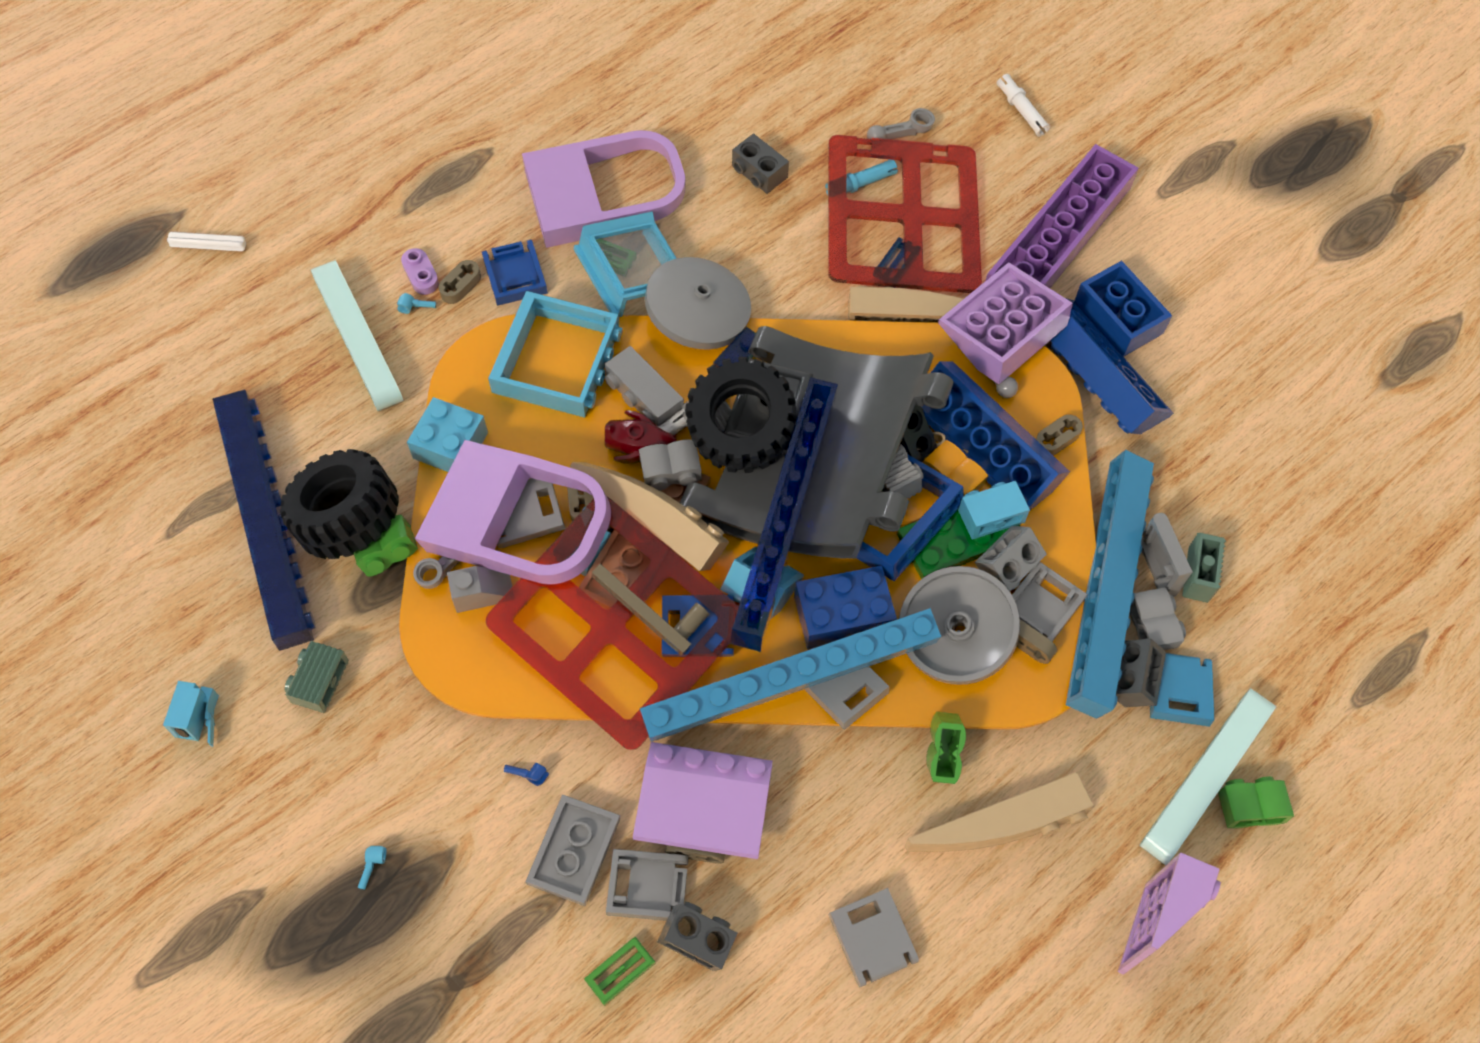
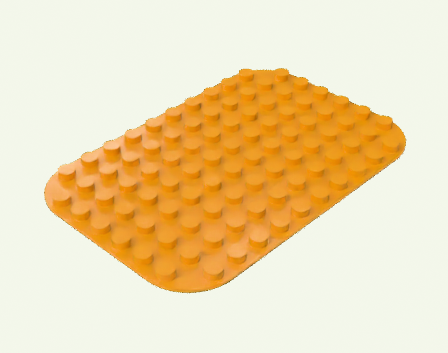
[399,314,1096,730]

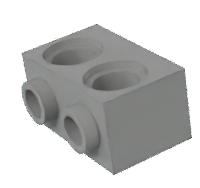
[975,526,1047,592]

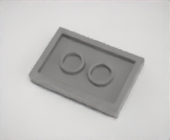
[525,794,621,906]

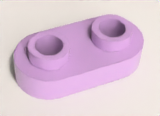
[401,248,439,295]

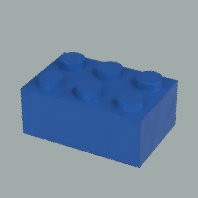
[1074,260,1172,357]
[794,566,897,649]

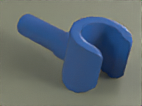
[504,763,549,786]

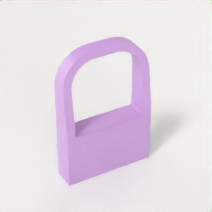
[522,130,685,248]
[415,440,611,584]

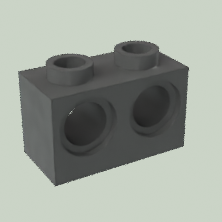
[732,133,789,194]
[1116,639,1166,707]
[657,902,738,971]

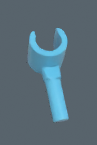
[397,293,436,314]
[358,846,387,890]

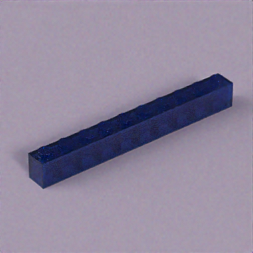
[731,377,838,652]
[212,389,316,651]

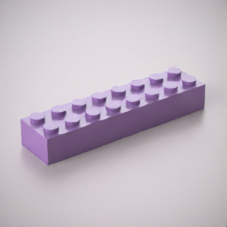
[986,144,1139,288]

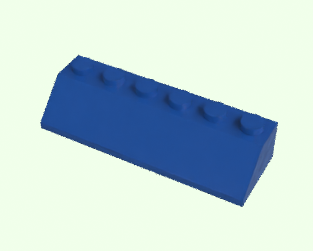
[1050,298,1174,434]
[921,361,1070,510]

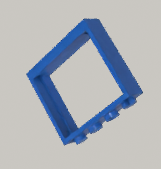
[856,455,963,581]

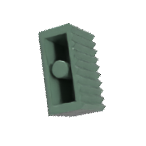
[1182,533,1226,603]
[284,641,349,713]

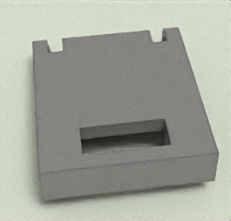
[497,478,565,548]
[1141,513,1193,597]
[1012,562,1088,642]
[805,667,889,730]
[606,849,689,922]
[828,888,919,987]

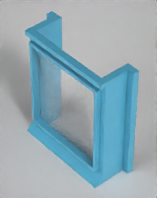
[573,211,677,317]

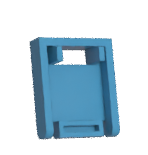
[1150,653,1214,727]

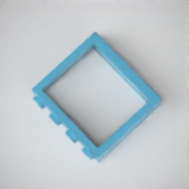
[488,291,623,418]

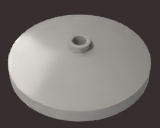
[645,257,751,349]
[899,566,1020,685]

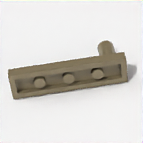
[592,564,710,656]

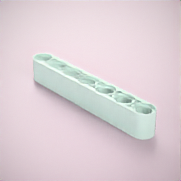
[311,260,404,411]
[1139,688,1276,865]

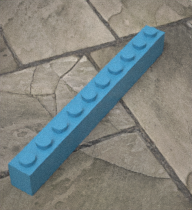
[1066,450,1154,719]
[640,608,941,742]

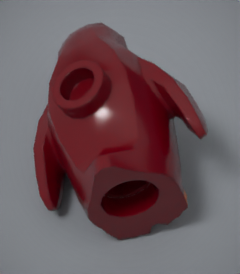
[605,410,677,464]

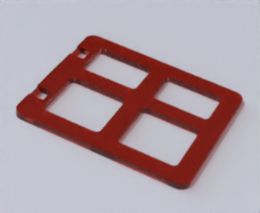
[828,135,982,293]
[486,497,747,750]

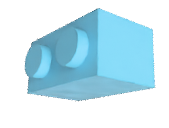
[958,481,1030,540]

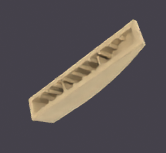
[848,286,963,323]
[570,462,729,571]
[905,772,1094,852]

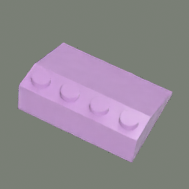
[938,262,1072,384]
[633,742,773,859]
[1117,852,1221,974]

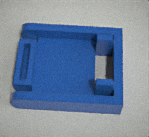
[481,239,548,306]
[662,595,734,657]

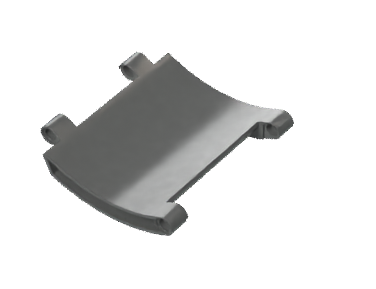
[679,326,953,559]

